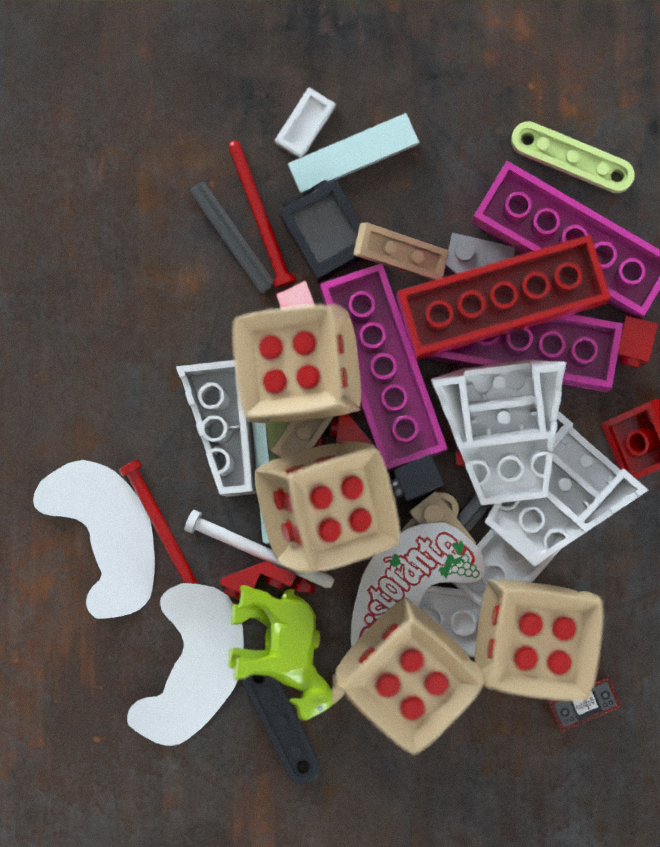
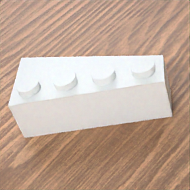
[176,360,257,497]

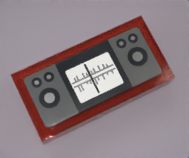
[547,676,622,733]

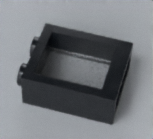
[279,180,363,283]

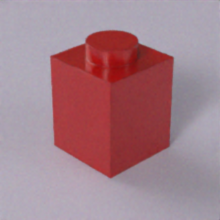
[617,316,658,369]

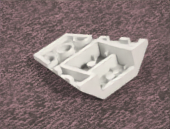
[431,360,565,505]
[485,411,648,567]

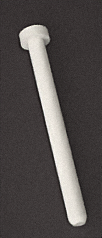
[184,510,334,588]

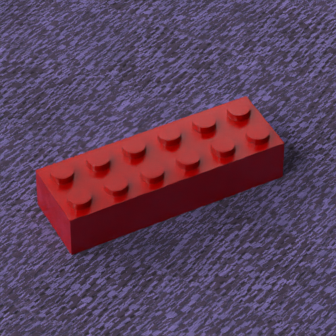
[396,235,610,360]

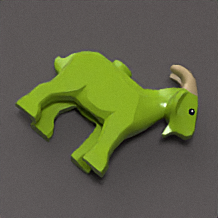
[228,585,345,720]

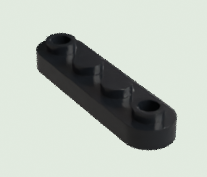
[242,675,320,784]

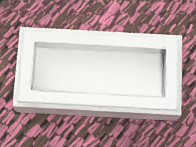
[274,87,336,158]

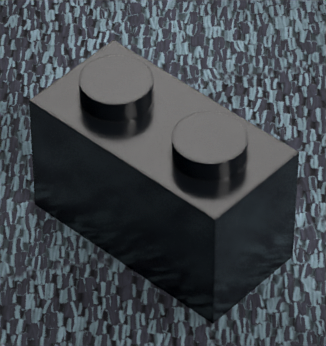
[390,454,444,505]

